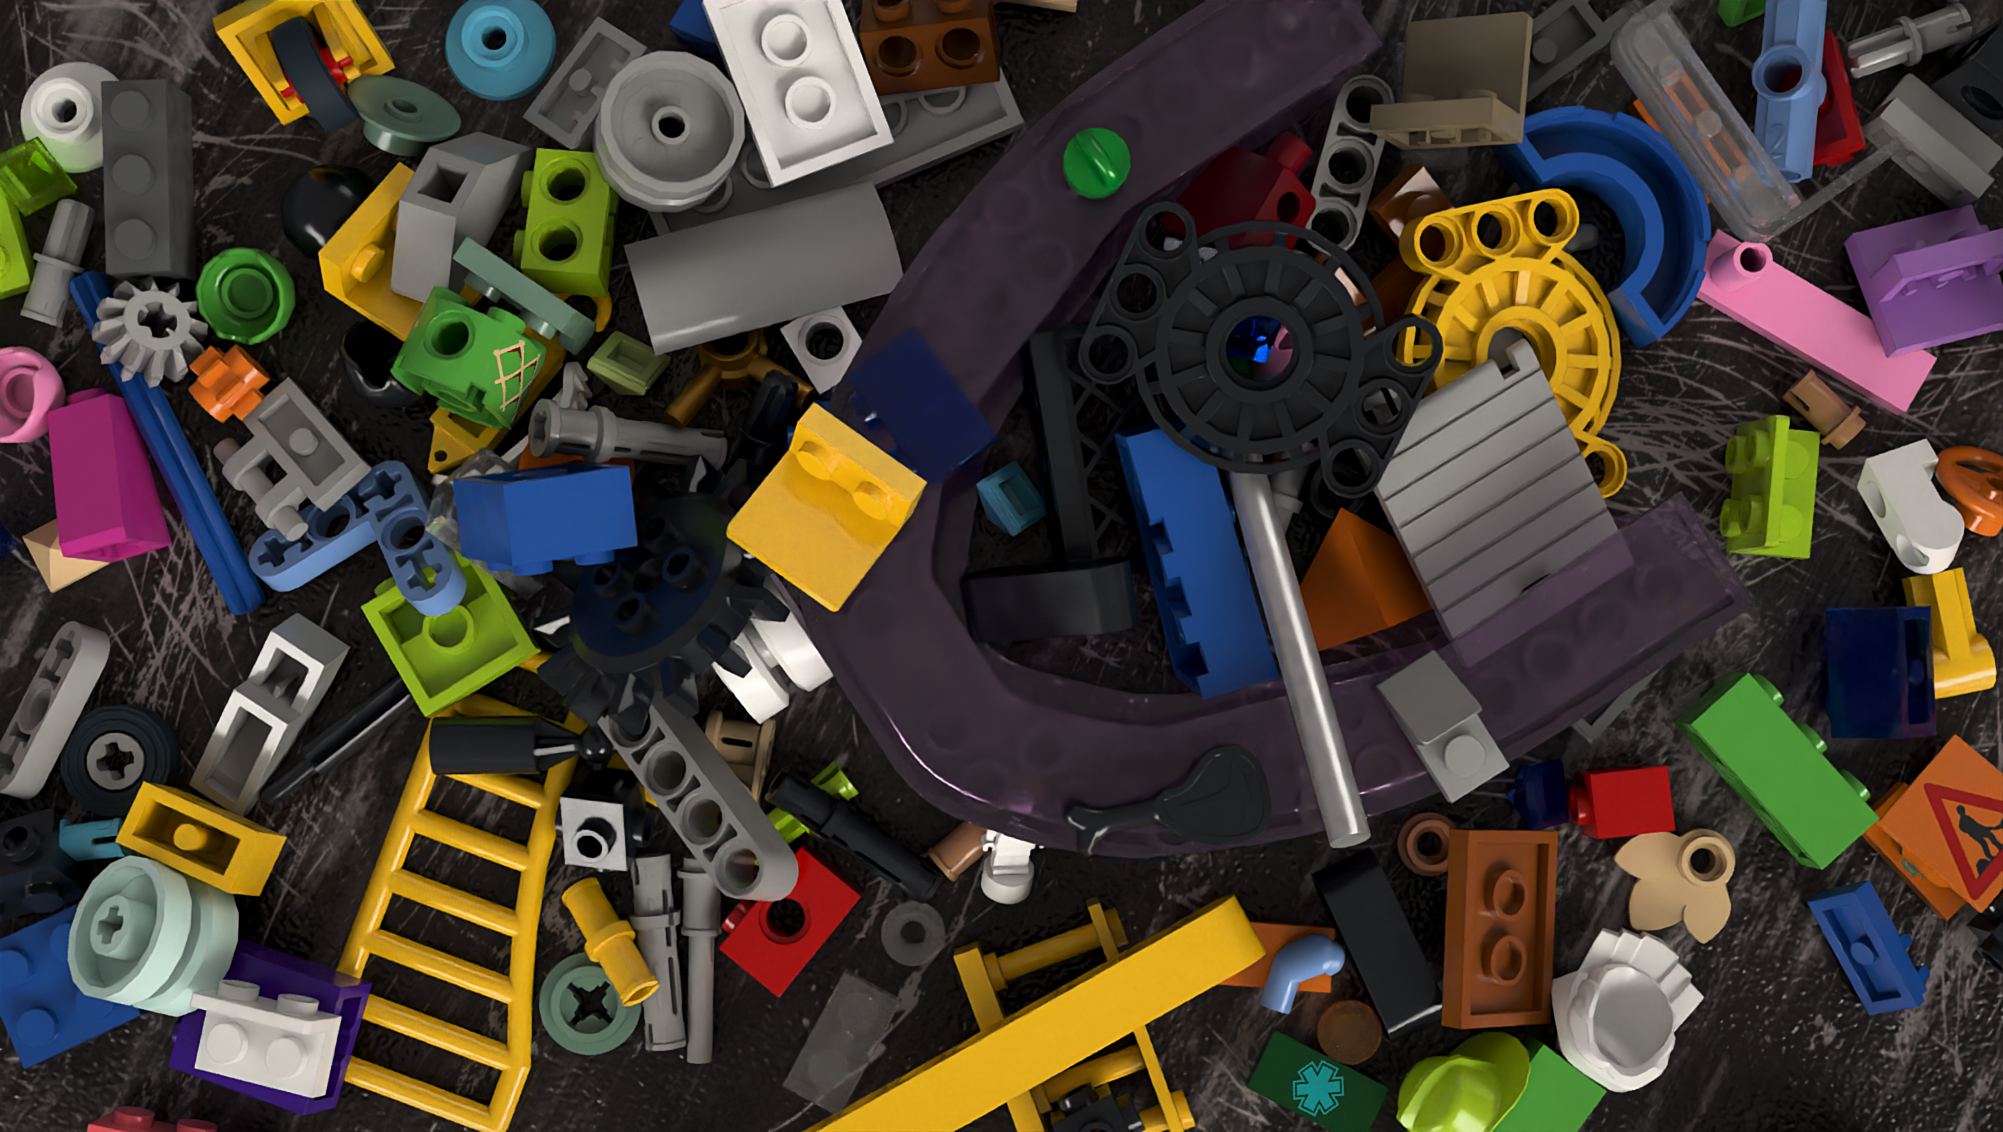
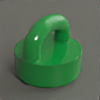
[1063,128,1131,199]

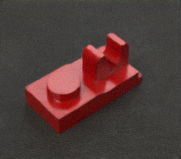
[1777,29,1867,169]

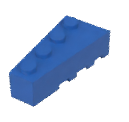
[1113,415,1279,700]

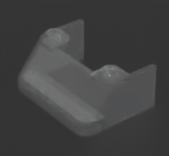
[1610,0,1905,243]

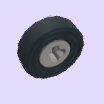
[60,704,181,818]

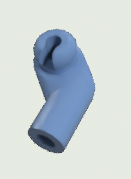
[1259,934,1345,1014]

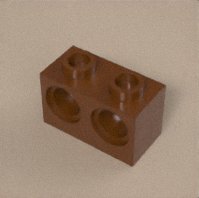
[859,0,1001,96]

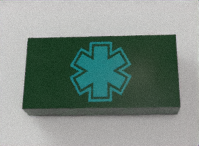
[1245,1027,1390,1132]

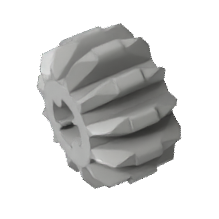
[92,275,209,389]

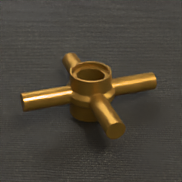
[663,325,817,429]

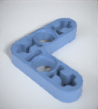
[249,460,467,616]

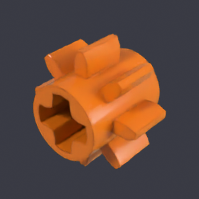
[188,344,271,423]

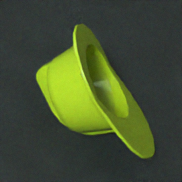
[1396,1031,1531,1132]

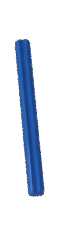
[69,270,266,615]

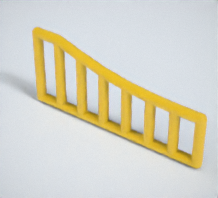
[336,648,590,1132]

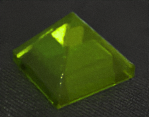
[0,136,77,217]

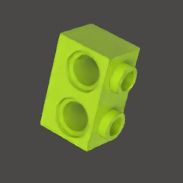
[513,148,620,297]

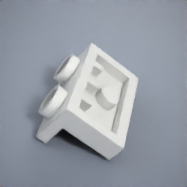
[190,980,342,1098]

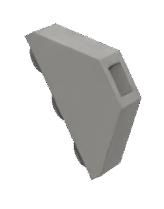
[390,131,536,303]

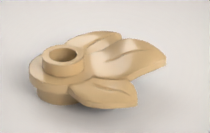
[1613,828,1735,944]

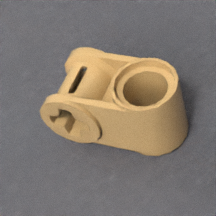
[705,709,776,830]

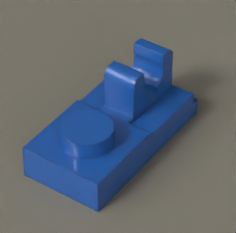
[1807,880,1930,1015]

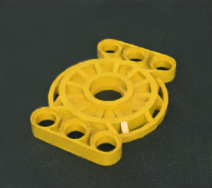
[1396,189,1627,498]

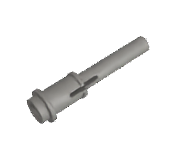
[677,855,723,1064]

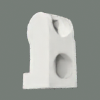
[1857,438,1965,575]

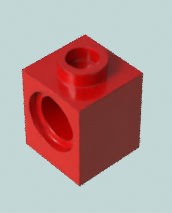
[1568,763,1675,839]

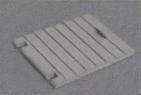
[1353,338,1634,668]

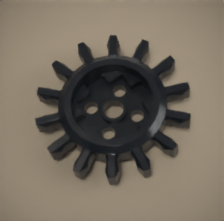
[533,454,791,735]

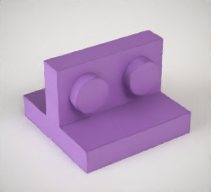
[1844,204,2003,358]

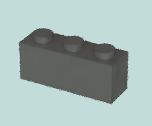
[101,79,197,286]

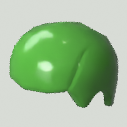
[195,247,296,345]

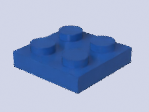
[0,903,150,1069]

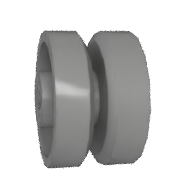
[594,51,745,213]

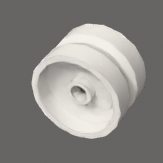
[711,573,838,723]

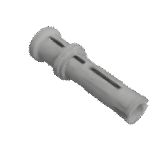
[528,398,727,471]

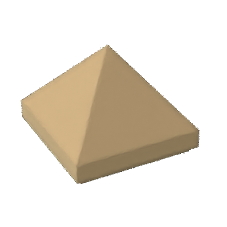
[22,518,110,593]

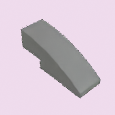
[189,612,350,818]

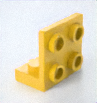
[318,162,503,342]
[726,402,927,612]

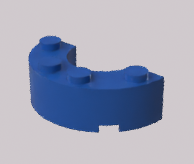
[1490,106,1711,350]

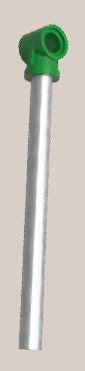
[1219,321,1371,848]

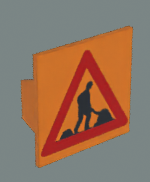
[1876,734,2003,913]

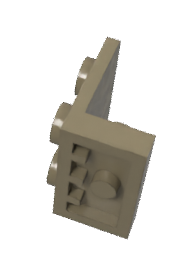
[1369,11,1533,150]

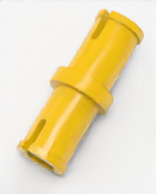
[561,877,659,1006]

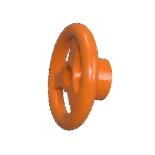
[1934,446,2003,536]

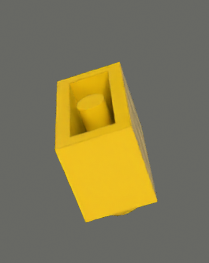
[115,781,287,896]

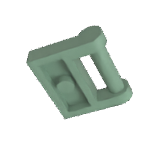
[452,236,596,355]

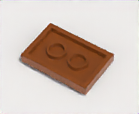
[1442,828,1558,1029]

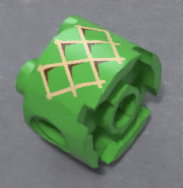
[390,286,548,430]

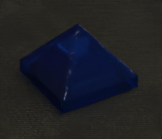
[1507,759,1569,830]

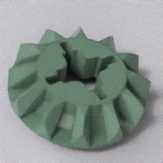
[539,952,643,1055]

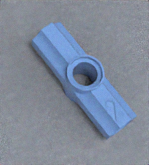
[1750,0,1827,184]

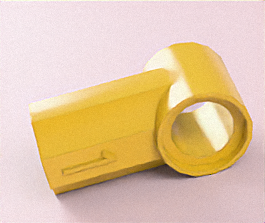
[1902,567,1996,701]

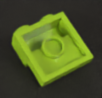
[361,539,542,718]

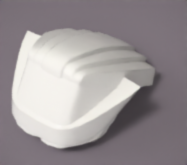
[1551,928,1704,1093]

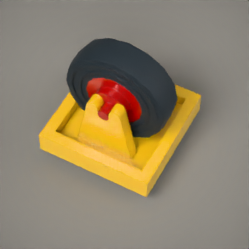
[212,0,395,133]

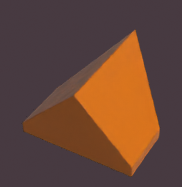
[1299,507,1432,652]

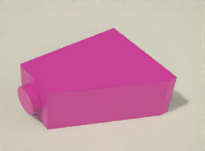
[47,388,172,563]

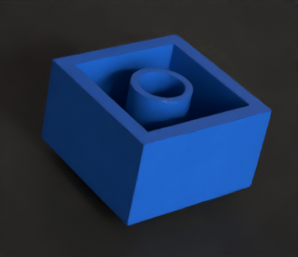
[453,461,638,576]

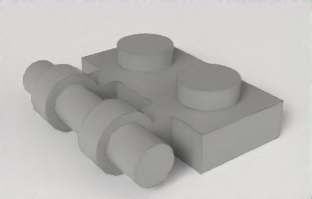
[213,377,372,541]

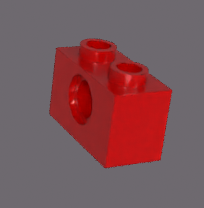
[719,843,865,998]

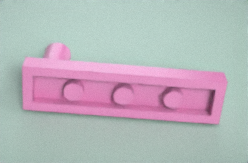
[1696,229,1937,415]

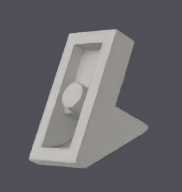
[1375,650,1510,803]

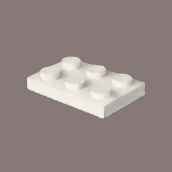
[701,0,894,188]

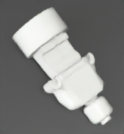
[981,794,1045,904]

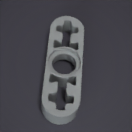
[0,621,110,800]

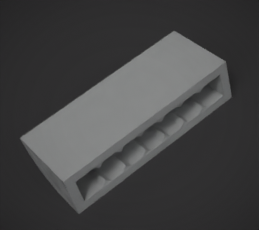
[624,180,906,356]

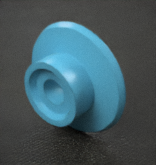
[444,0,556,101]

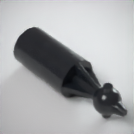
[429,716,618,775]

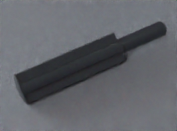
[260,672,417,807]

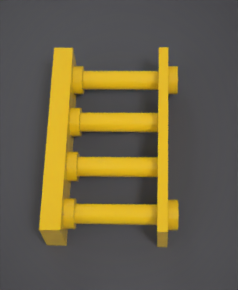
[953,897,1196,1132]

